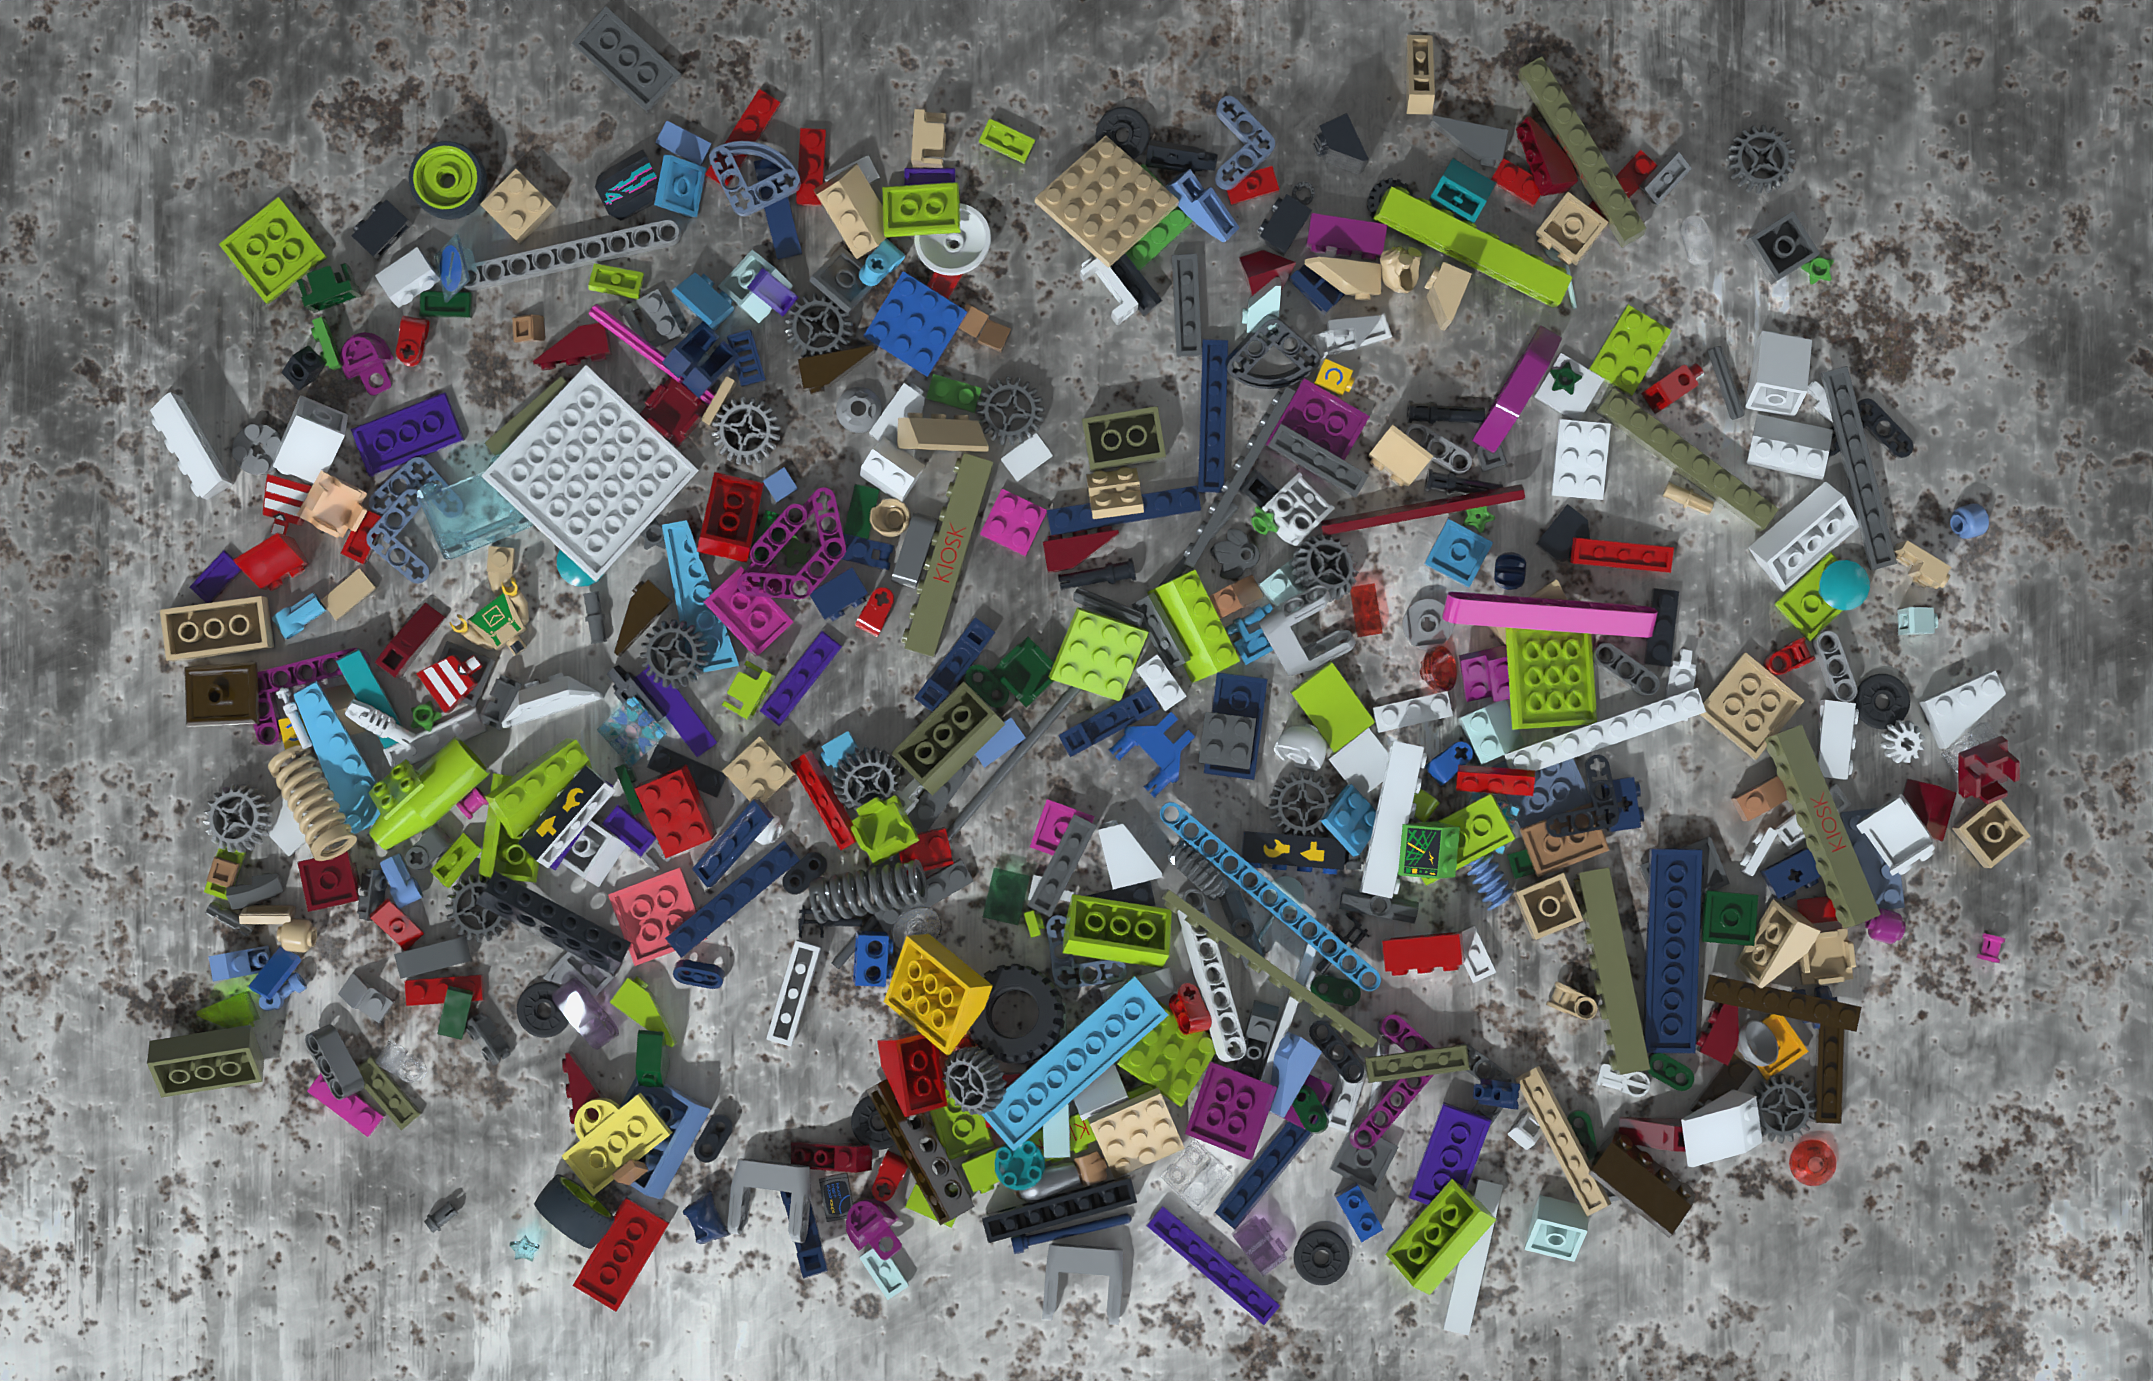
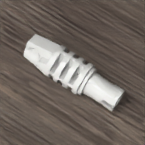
[345,699,415,748]

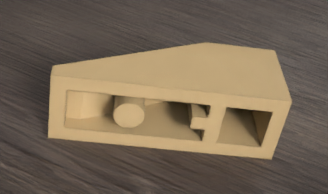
[1406,35,1435,114]
[1305,256,1381,301]

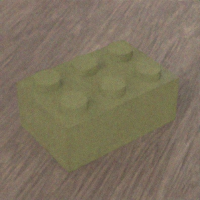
[1082,406,1166,472]

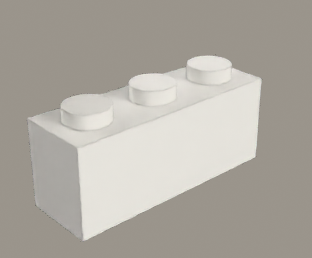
[1814,700,1859,780]

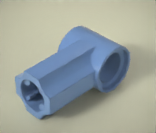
[379,854,423,908]

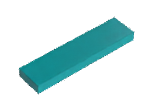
[336,648,404,749]

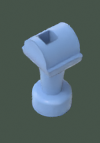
[259,972,307,1011]

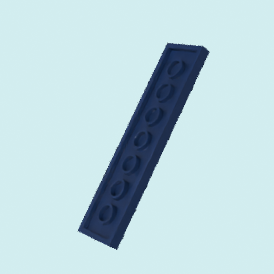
[1643,848,1702,1053]

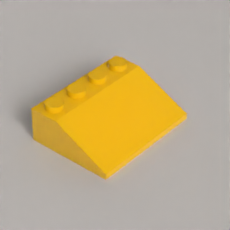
[884,934,993,1055]

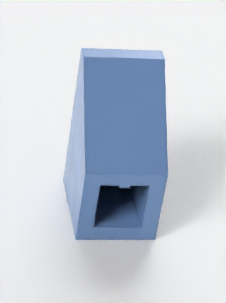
[208,945,271,982]

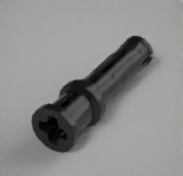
[1407,400,1485,424]
[1424,469,1503,495]
[1058,558,1137,591]

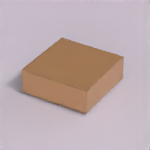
[959,304,989,339]
[206,856,240,887]
[612,1159,648,1185]

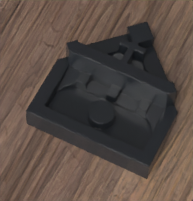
[1536,504,1590,562]

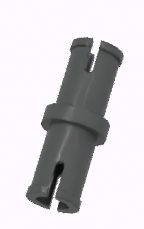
[583,591,607,644]

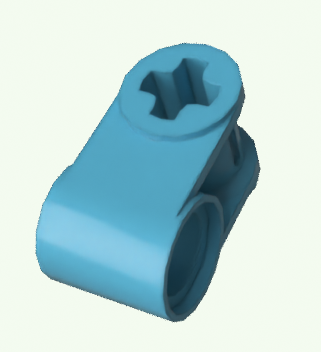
[859,238,906,286]

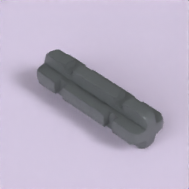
[206,902,255,936]

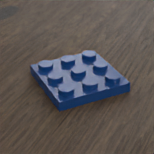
[863,271,968,377]

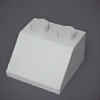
[860,437,926,502]

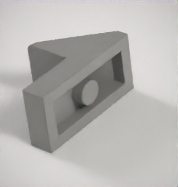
[1327,315,1380,351]
[338,973,395,1023]

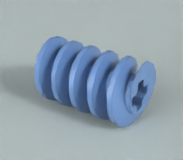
[1463,853,1514,911]

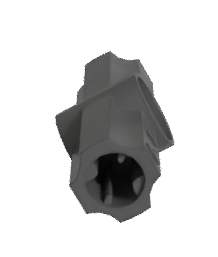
[1339,887,1419,924]
[1219,889,1265,969]

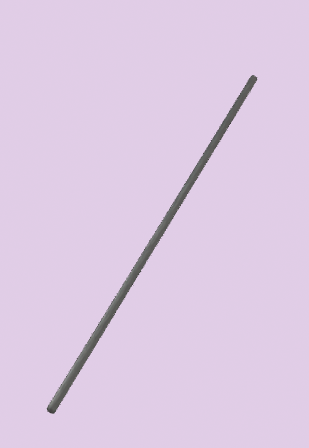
[832,502,1239,969]

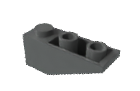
[1234,1000,1279,1080]

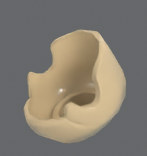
[870,499,911,537]

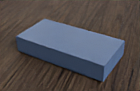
[655,121,712,166]
[975,718,1026,768]

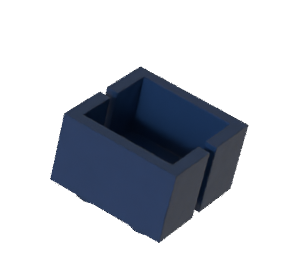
[662,321,740,398]

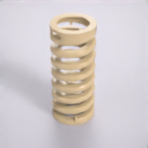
[268,745,357,861]

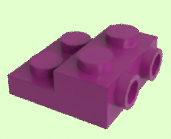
[1459,645,1510,702]

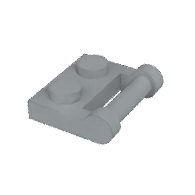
[618,289,683,348]

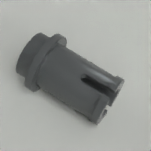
[1344,849,1364,870]
[424,1201,458,1233]

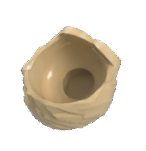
[1380,246,1422,293]

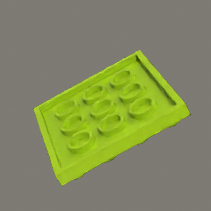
[1505,627,1597,730]

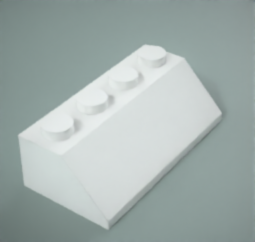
[150,392,234,500]
[1749,481,1859,592]

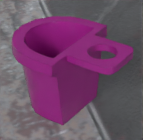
[340,332,394,396]
[846,1199,902,1261]

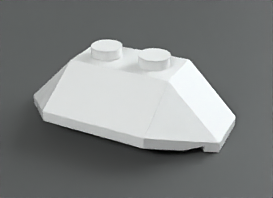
[502,673,604,728]

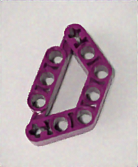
[1472,325,1562,454]
[737,487,846,600]

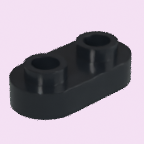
[782,852,828,895]
[694,1114,733,1163]

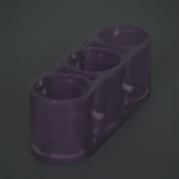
[552,978,619,1050]

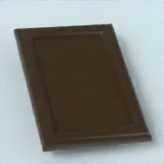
[184,662,259,727]

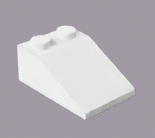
[561,820,627,887]
[1681,1090,1762,1167]

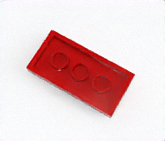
[572,1196,670,1312]

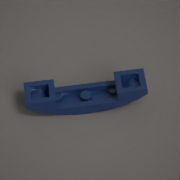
[754,159,802,260]
[914,617,996,712]
[1058,686,1160,757]
[780,1191,828,1279]

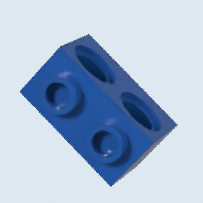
[853,931,893,987]
[1334,1182,1384,1243]

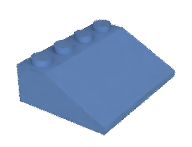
[620,1076,711,1199]

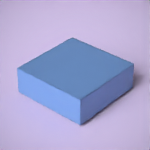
[763,468,798,503]

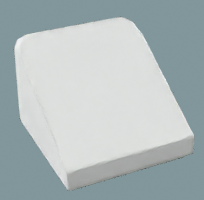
[1508,1110,1543,1150]

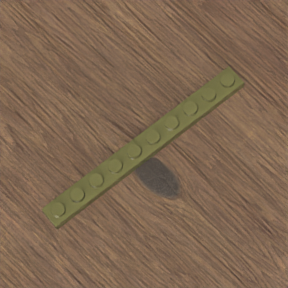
[1161,889,1378,1048]

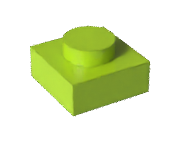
[1024,910,1044,938]

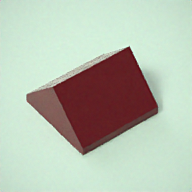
[1902,779,1957,842]

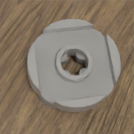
[232,424,282,475]
[1402,599,1454,650]

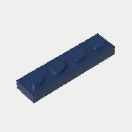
[692,799,774,888]

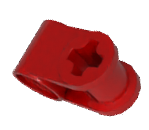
[396,315,430,367]
[855,587,895,637]
[1763,636,1816,676]
[1169,983,1212,1035]
[872,1150,908,1202]

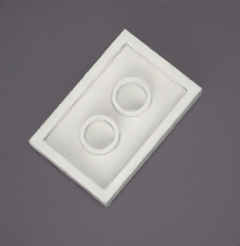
[1551,419,1611,500]

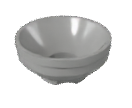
[836,387,882,433]
[1738,1020,1778,1067]

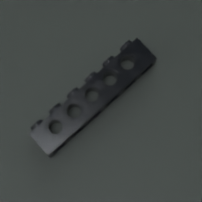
[476,871,631,975]
[982,1175,1137,1243]

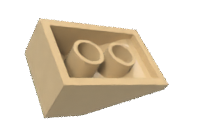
[1368,425,1433,487]
[1734,899,1820,988]

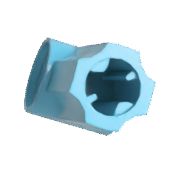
[271,592,327,640]

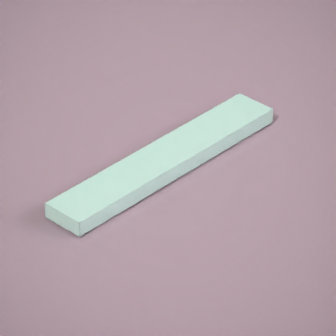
[1041,1003,1070,1158]

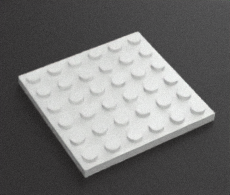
[481,365,699,582]

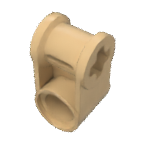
[1546,981,1598,1020]

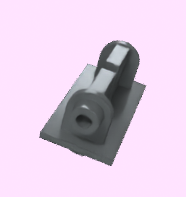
[479,675,522,730]
[357,868,388,921]
[466,1012,511,1066]

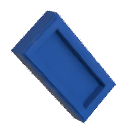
[249,946,302,1000]

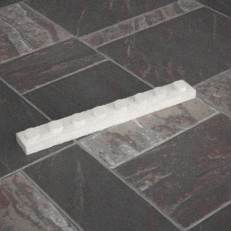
[1504,688,1706,771]

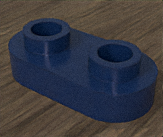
[673,959,725,989]

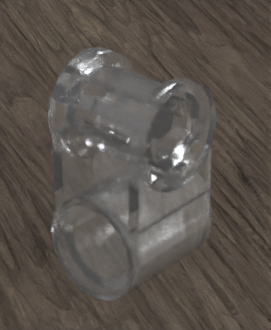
[375,1040,427,1083]

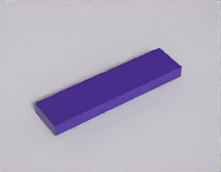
[759,631,842,727]
[636,666,718,758]

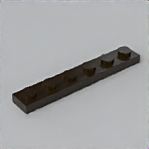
[1704,974,1862,1032]

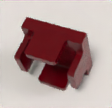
[639,376,708,448]
[1958,735,2020,804]
[297,851,361,912]

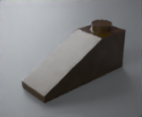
[798,345,875,395]
[614,580,673,657]

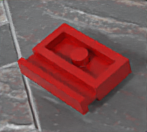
[898,827,954,875]

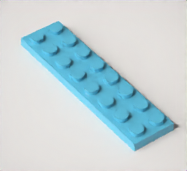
[981,976,1168,1151]

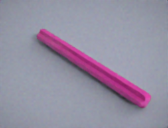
[589,304,716,404]

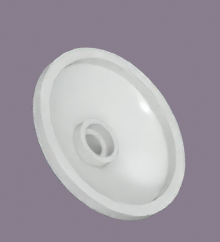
[914,203,991,275]

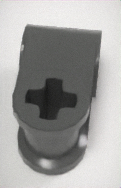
[405,824,454,870]

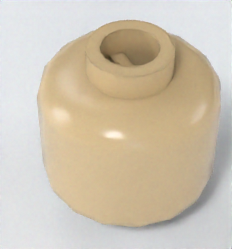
[277,918,317,953]

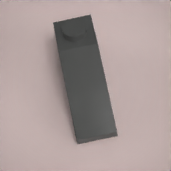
[1430,115,1508,167]

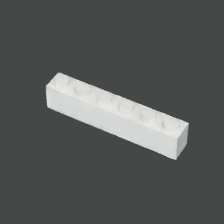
[1360,741,1427,898]

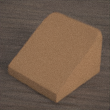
[512,314,545,343]
[978,319,1011,353]

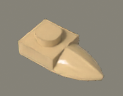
[486,546,515,597]

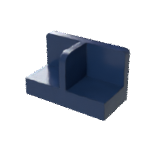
[1289,264,1345,316]

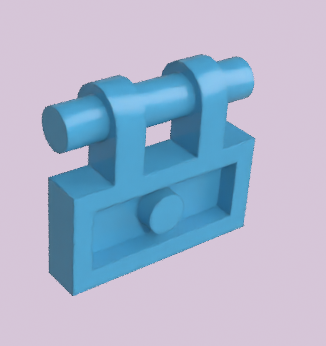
[1225,603,1273,665]

